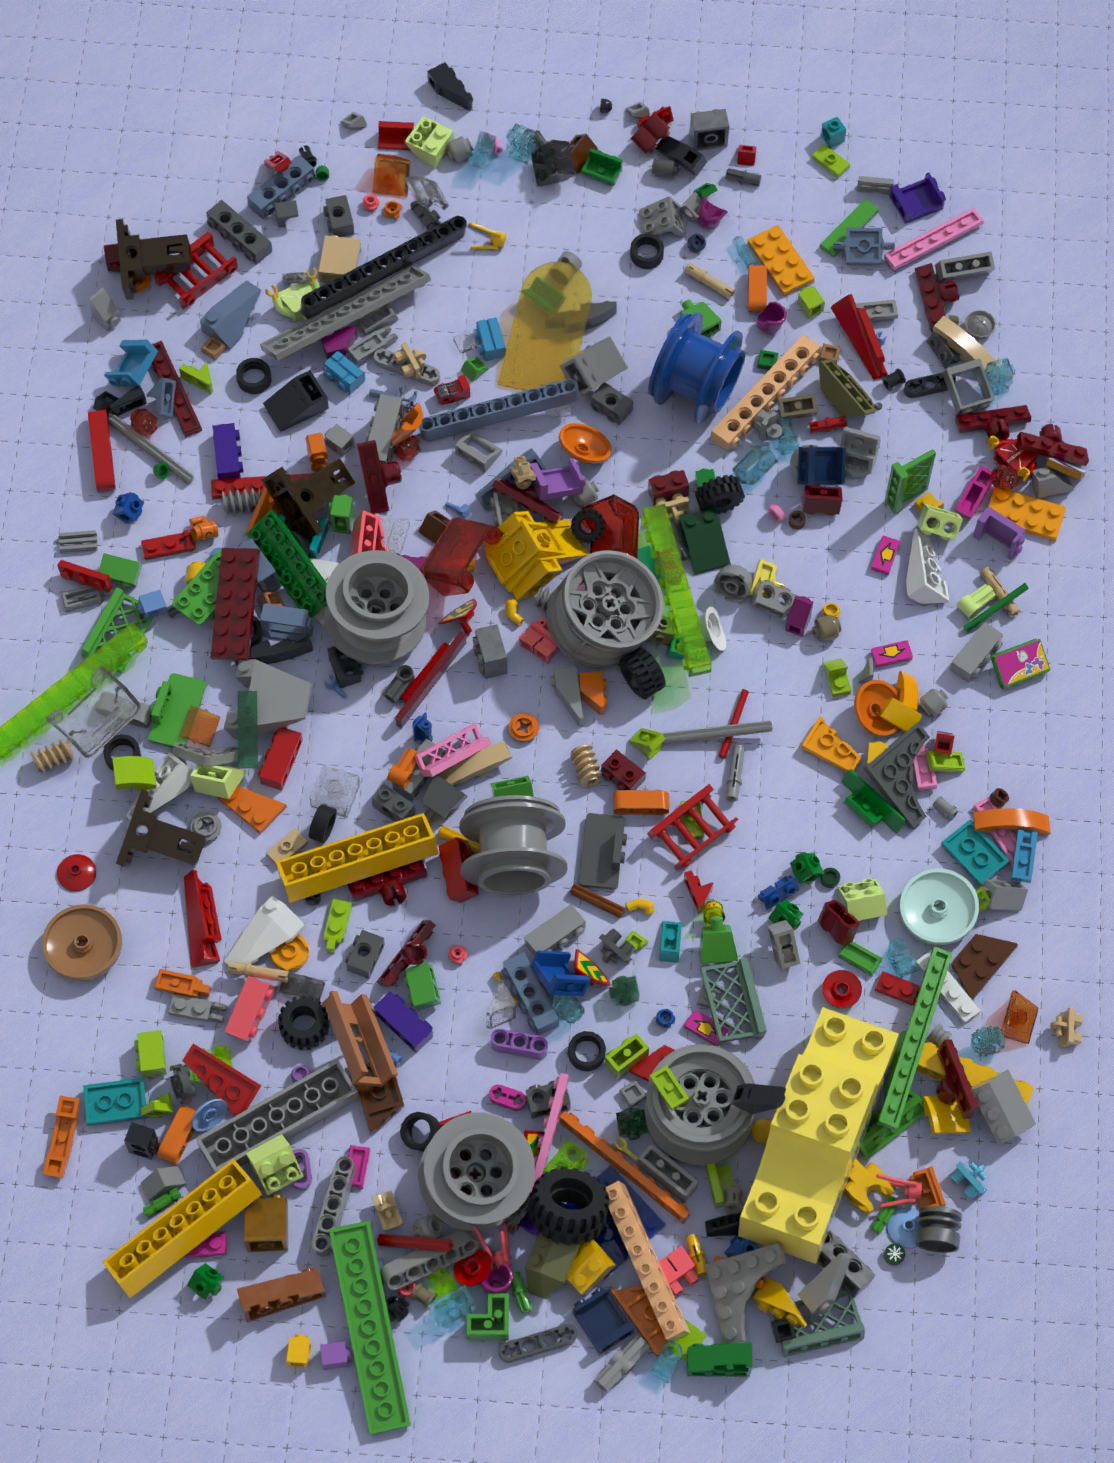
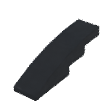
[234,637,313,667]

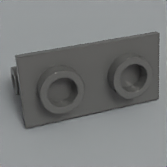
[410,195,441,229]
[926,331,959,369]

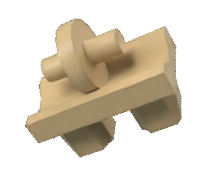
[394,343,426,379]
[510,456,536,489]
[655,493,689,523]
[1050,1007,1082,1048]
[372,1190,403,1232]

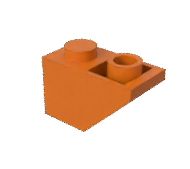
[579,672,608,715]

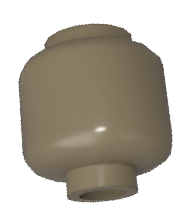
[812,615,841,642]

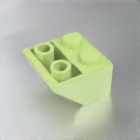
[405,116,454,168]
[190,764,246,799]
[838,878,887,921]
[246,1134,304,1195]

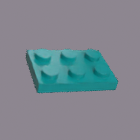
[941,819,1010,887]
[83,1077,148,1126]

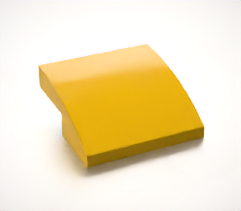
[922,1096,971,1135]

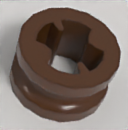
[788,511,806,530]
[989,788,1009,808]

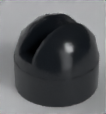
[600,98,612,113]
[305,893,321,906]

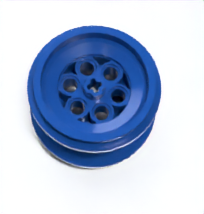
[648,312,745,423]

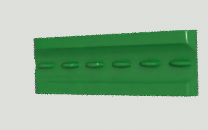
[246,510,327,618]

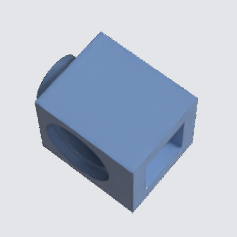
[136,590,167,620]

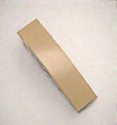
[932,316,999,378]
[437,741,513,786]

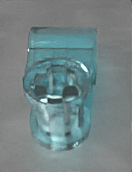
[886,938,919,979]
[649,1341,683,1384]

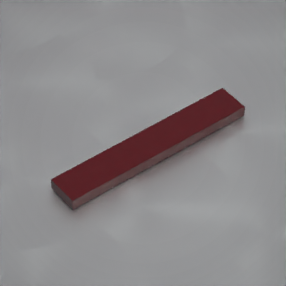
[152,341,202,437]
[395,632,467,729]

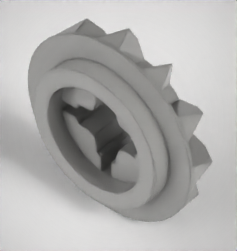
[190,812,222,842]

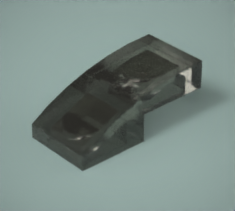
[279,973,325,1001]

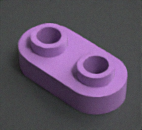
[292,1149,312,1190]

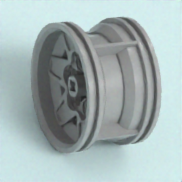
[546,550,664,669]

